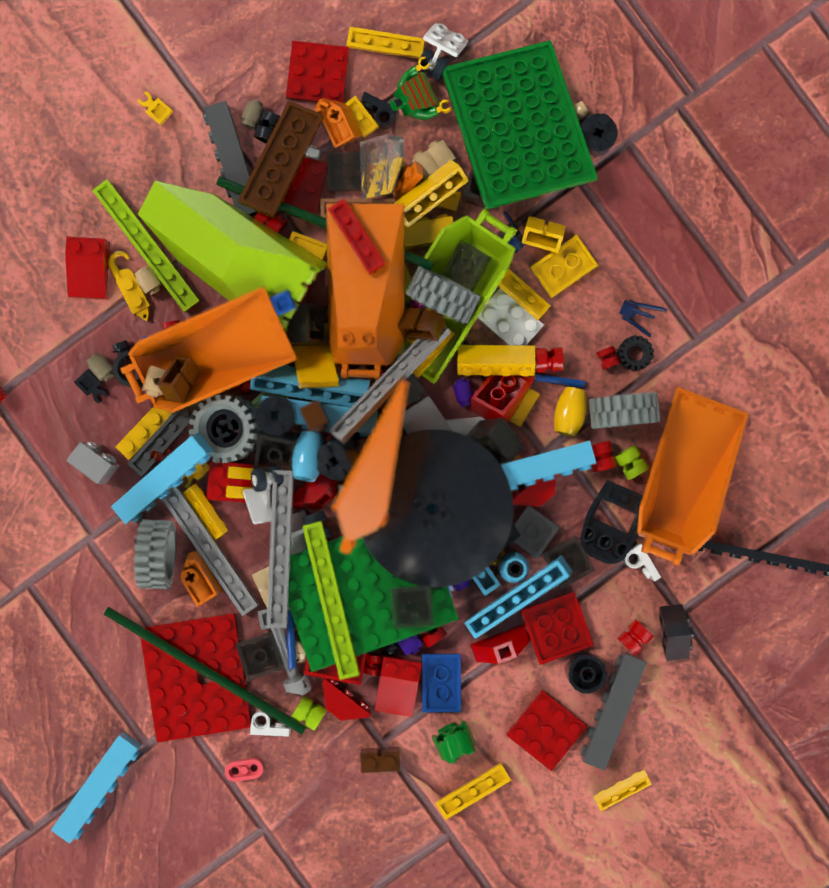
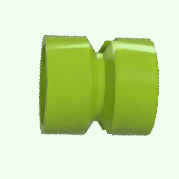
[615,445,650,480]
[291,695,327,731]

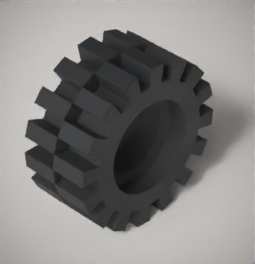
[617,335,654,371]

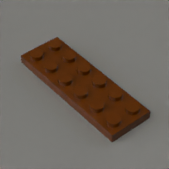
[238,100,324,218]

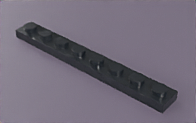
[698,541,829,576]

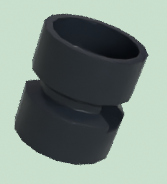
[253,110,280,144]

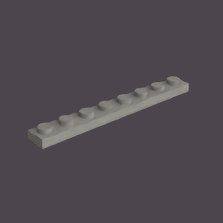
[329,327,451,444]
[267,470,294,628]
[162,486,259,616]

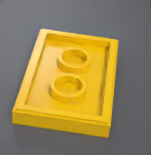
[530,234,599,299]
[292,345,339,388]

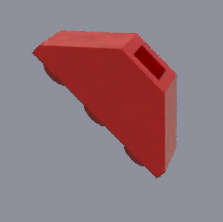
[292,473,337,509]
[513,474,556,507]
[470,624,530,664]
[322,678,371,721]

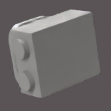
[402,396,452,435]

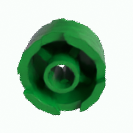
[432,720,476,764]

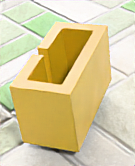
[521,216,566,253]

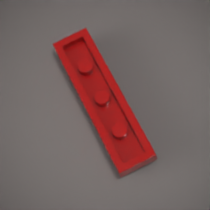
[328,198,386,275]

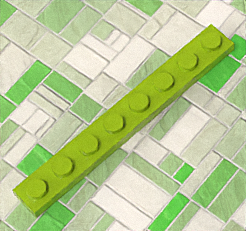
[92,179,201,313]
[302,521,360,680]

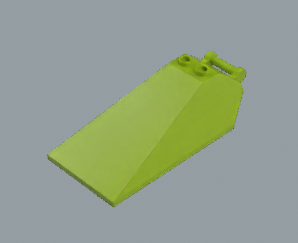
[396,208,517,384]

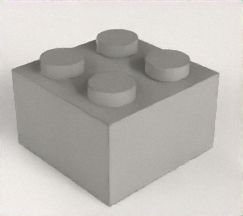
[66,441,120,484]

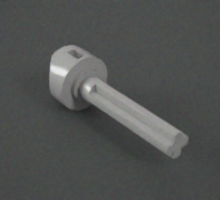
[271,628,312,695]

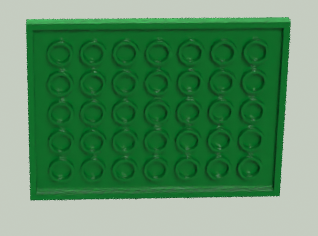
[442,40,598,210]
[288,536,459,672]

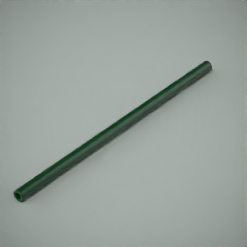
[217,176,434,271]
[103,607,307,735]

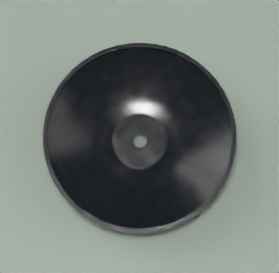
[362,429,514,587]

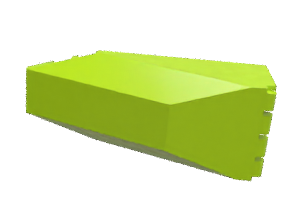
[138,181,327,333]

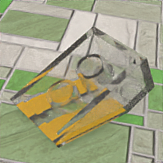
[360,134,404,199]

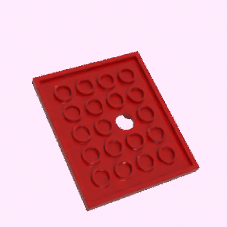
[140,613,252,742]

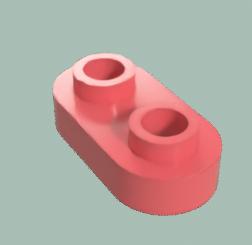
[225,758,264,782]

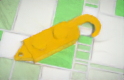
[108,251,151,322]

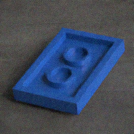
[422,653,461,712]

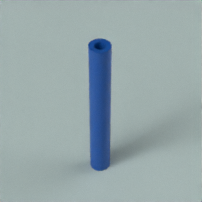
[534,373,585,388]
[286,610,296,669]

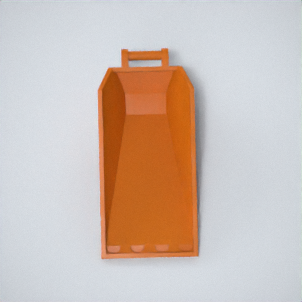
[326,203,405,380]
[120,286,297,413]
[332,380,410,554]
[637,386,749,566]

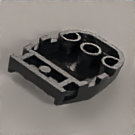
[580,480,643,564]

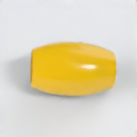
[554,387,587,437]

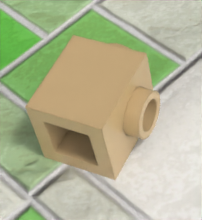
[142,366,166,397]

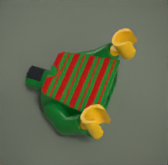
[390,57,451,121]

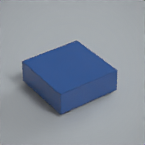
[270,290,297,316]

